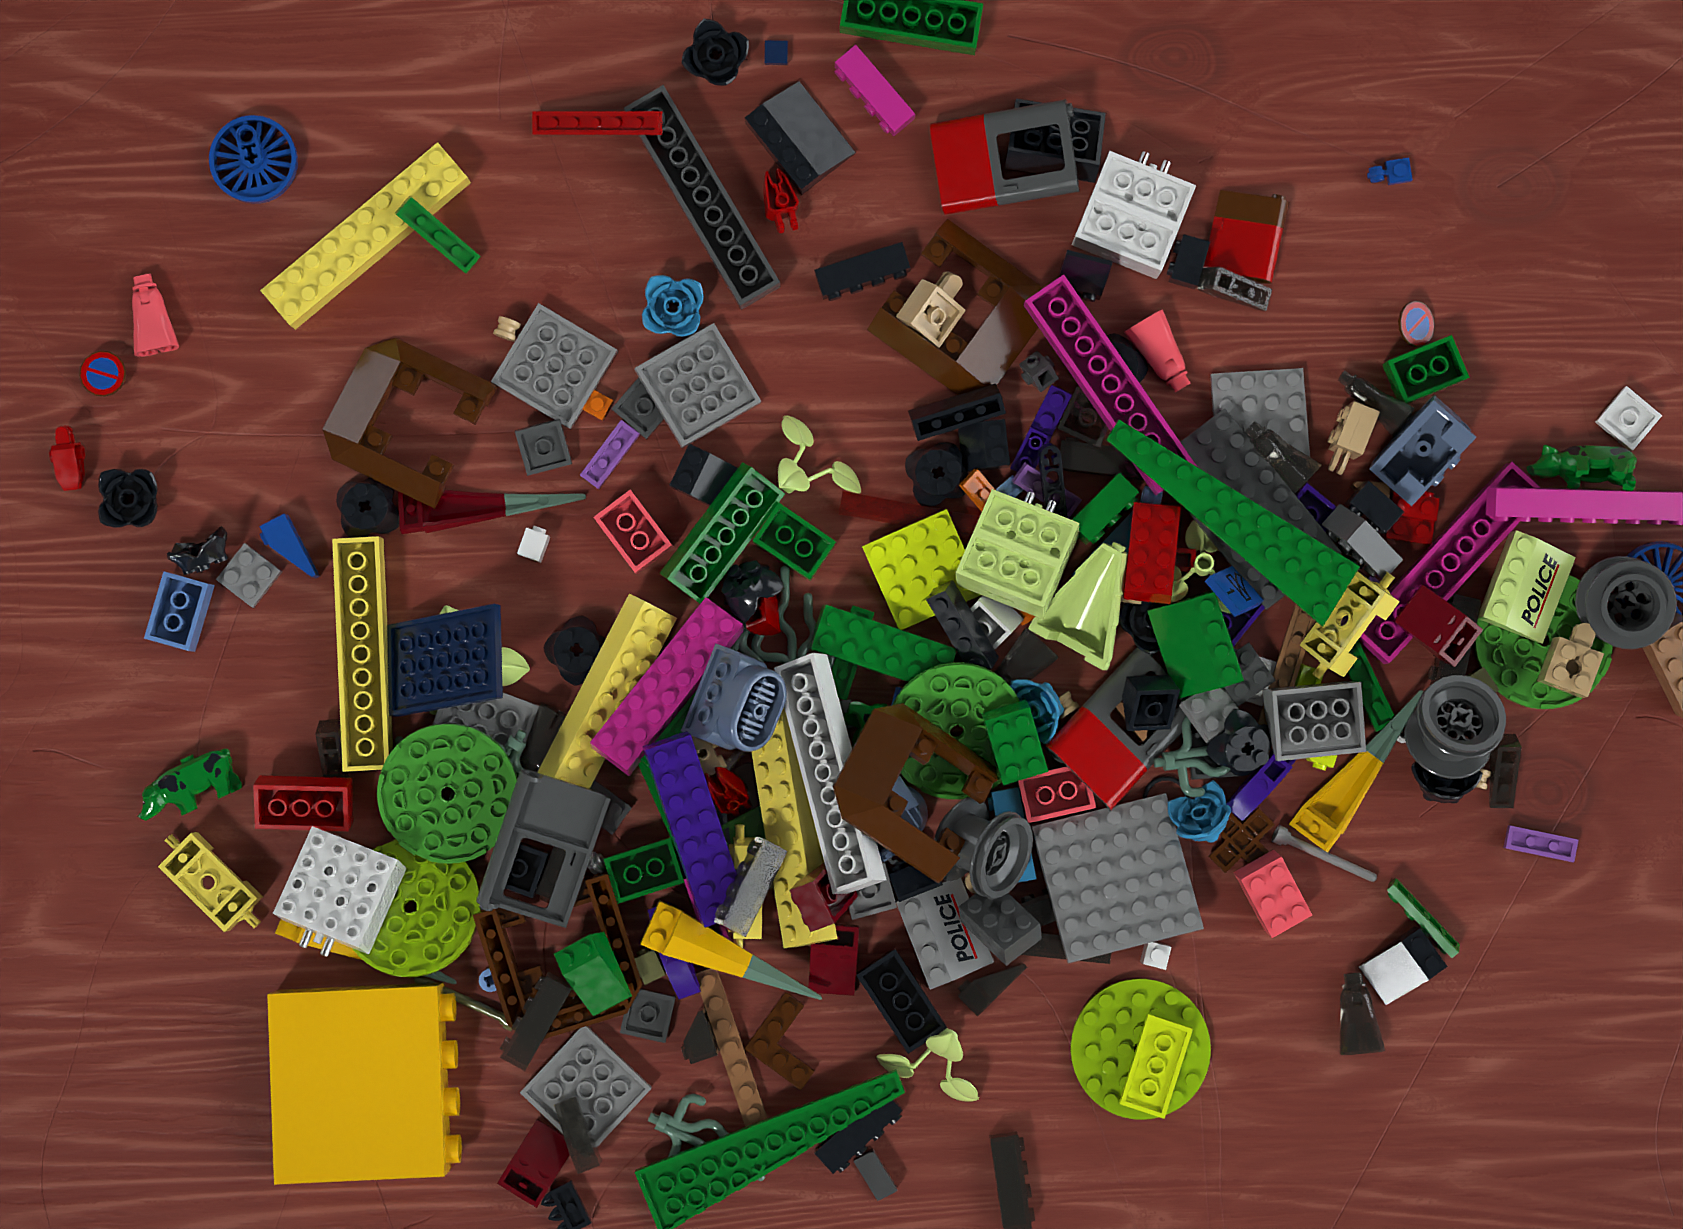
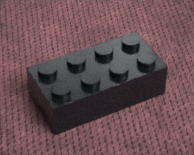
[856,947,947,1054]

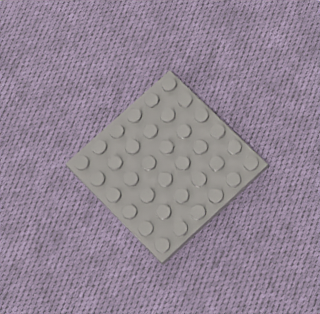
[1031,793,1204,964]

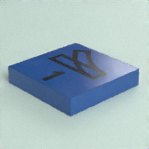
[1205,566,1264,617]

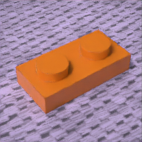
[959,469,995,512]

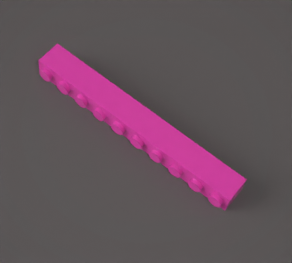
[1486,487,1683,525]

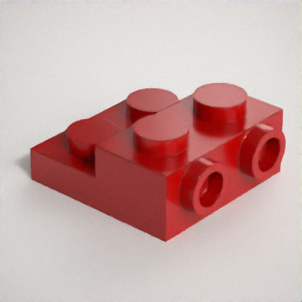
[1384,492,1440,545]

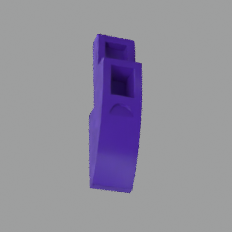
[1010,384,1072,472]
[1226,750,1297,821]
[648,902,701,1000]

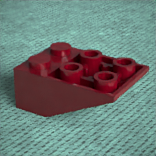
[1393,584,1483,667]
[808,924,859,996]
[497,1119,575,1208]

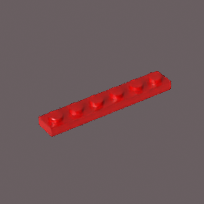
[532,111,662,135]

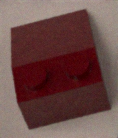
[789,862,858,932]

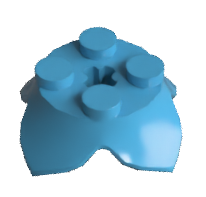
[642,275,704,337]
[1010,679,1064,744]
[1168,780,1231,843]

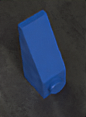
[259,514,320,578]

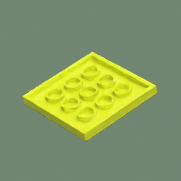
[862,509,980,630]

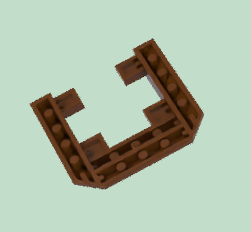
[867,219,1041,395]
[322,338,498,509]
[833,703,998,883]
[473,873,642,1041]

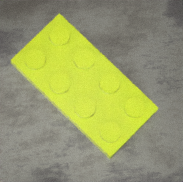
[1119,1014,1193,1119]

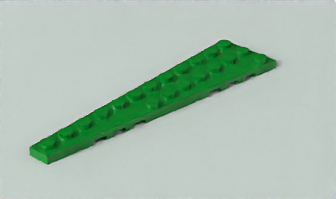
[1106,420,1360,627]
[635,1069,905,1229]

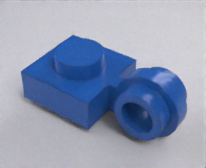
[1367,158,1413,185]

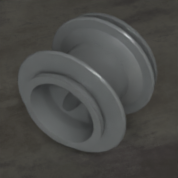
[1575,556,1677,649]
[1404,675,1506,779]
[934,797,1033,898]

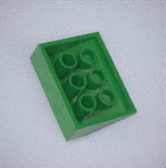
[1147,590,1244,699]

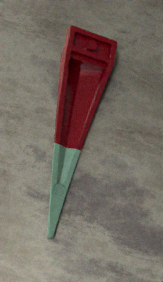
[398,490,586,534]

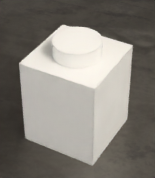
[517,526,550,563]
[1140,942,1171,970]

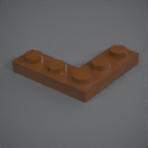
[745,992,815,1090]

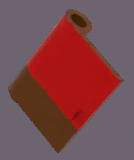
[1203,190,1289,284]

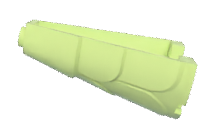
[1028,542,1128,670]

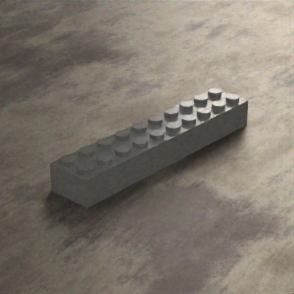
[624,85,781,310]

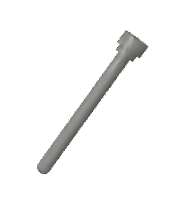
[1271,825,1377,882]

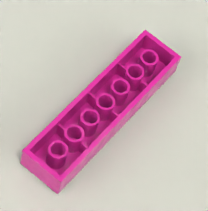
[590,597,744,776]

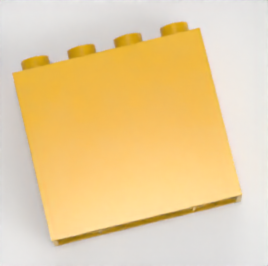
[267,982,462,1185]

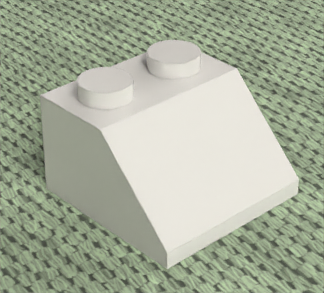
[970,596,1024,649]

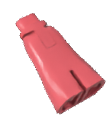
[132,274,179,357]
[1124,309,1191,393]

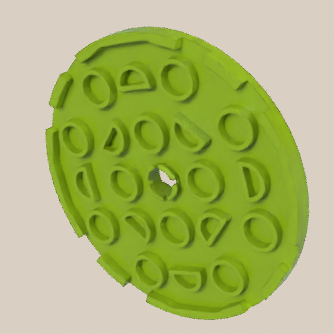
[352,839,481,978]
[1070,978,1211,1120]

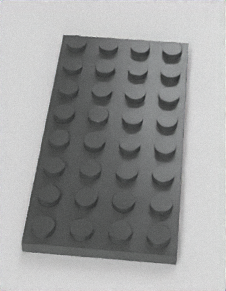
[1181,408,1341,610]

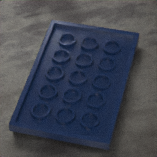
[387,604,503,717]

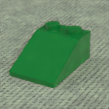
[554,932,632,1016]

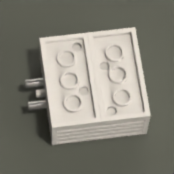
[1071,151,1196,279]
[273,826,407,956]

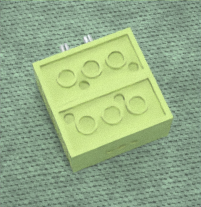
[956,489,1079,619]

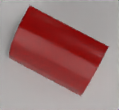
[746,594,780,635]

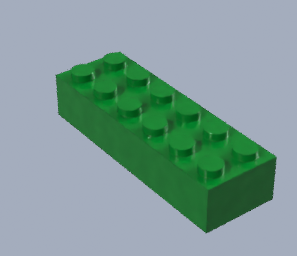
[840,0,984,56]
[659,462,785,604]
[808,604,957,682]

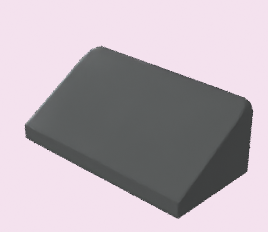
[853,1149,898,1201]

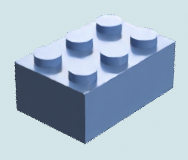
[144,571,215,652]

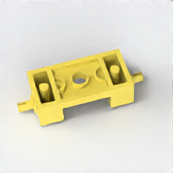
[1300,571,1400,679]
[728,824,763,948]
[158,832,263,932]

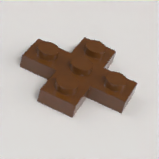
[1208,808,1275,873]

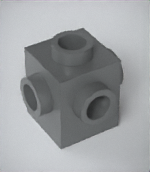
[1019,351,1059,392]

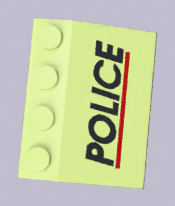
[1477,530,1576,644]

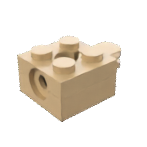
[896,272,965,348]
[1328,401,1380,475]
[1537,623,1604,698]

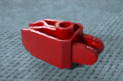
[763,168,799,234]
[49,425,85,491]
[704,767,752,816]

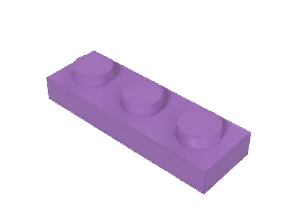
[580,420,640,489]
[1012,462,1082,519]
[1503,825,1578,862]

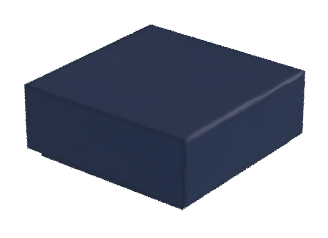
[764,40,788,65]

